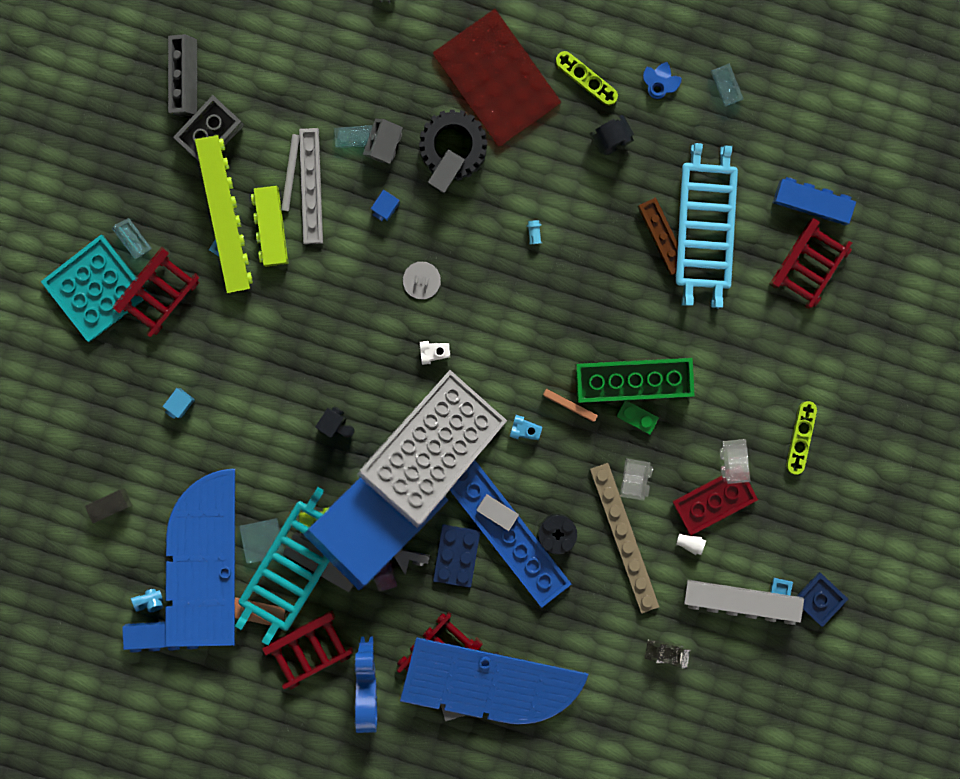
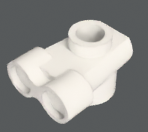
[420,341,450,365]

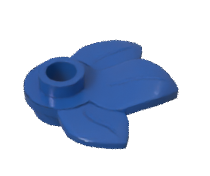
[643,62,682,99]

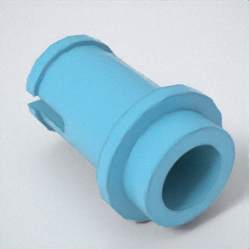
[526,220,542,244]

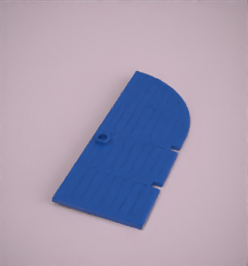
[165,469,235,647]
[400,637,589,724]

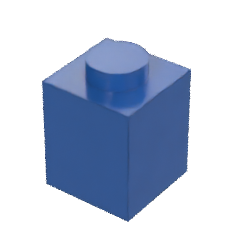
[371,190,400,221]

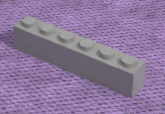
[684,580,804,625]

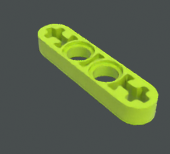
[556,51,618,106]
[786,401,817,474]

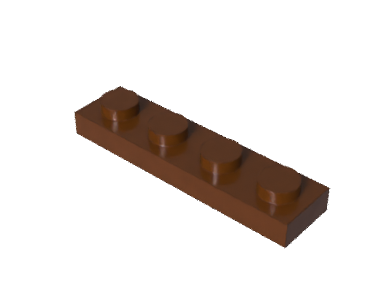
[637,197,687,275]

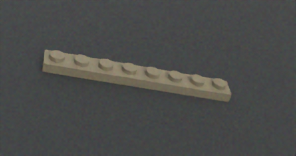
[590,463,659,613]

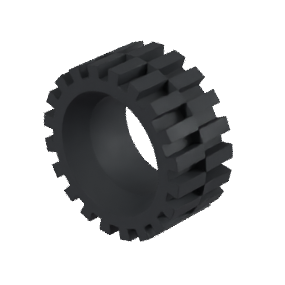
[419,109,487,181]

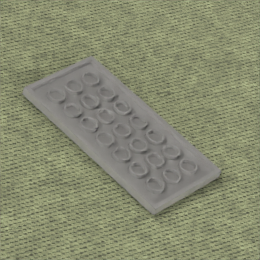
[357,370,507,527]

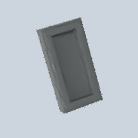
[428,149,465,193]

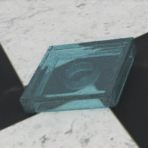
[239,518,285,564]

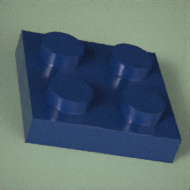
[797,572,848,627]

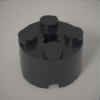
[590,115,634,156]
[538,514,577,554]

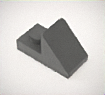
[394,548,430,575]

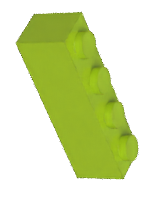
[251,186,289,267]

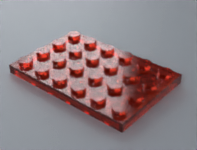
[433,9,561,147]

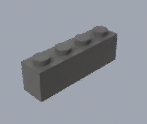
[168,34,197,117]
[282,532,353,592]

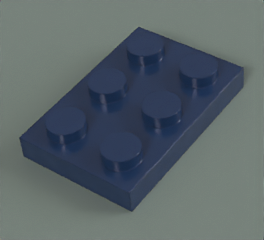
[433,524,480,588]

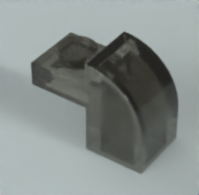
[645,640,690,669]

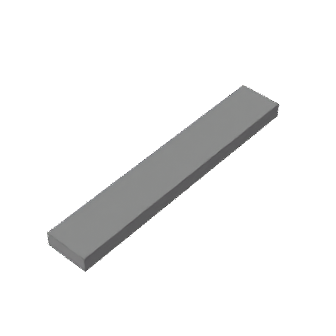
[299,128,323,244]

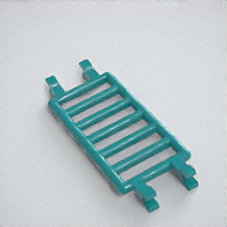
[235,487,330,645]

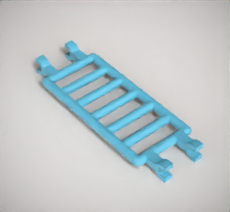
[676,143,738,308]

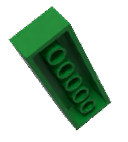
[575,358,695,403]

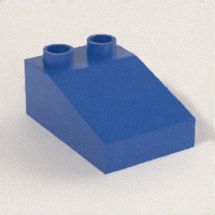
[303,477,448,590]

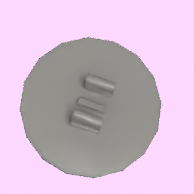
[403,262,441,299]

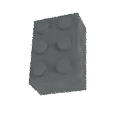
[173,95,244,161]

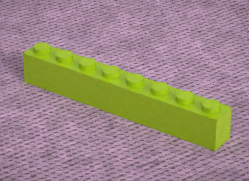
[195,135,253,293]

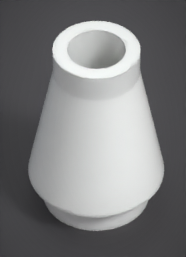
[676,534,706,555]

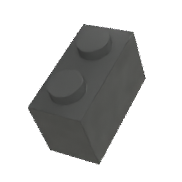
[363,118,403,164]

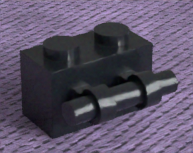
[315,406,355,438]

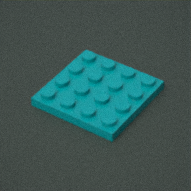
[41,234,147,342]

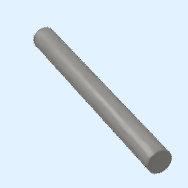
[281,134,300,211]

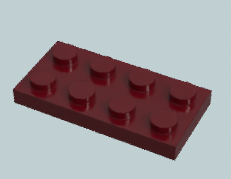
[672,466,758,536]

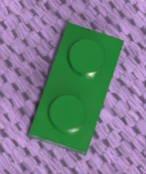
[616,400,659,435]

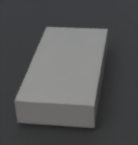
[476,494,519,531]

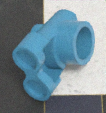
[510,415,542,440]
[131,589,163,612]

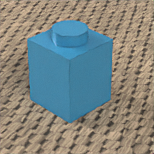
[163,388,195,419]

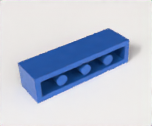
[773,177,856,225]
[122,622,199,652]

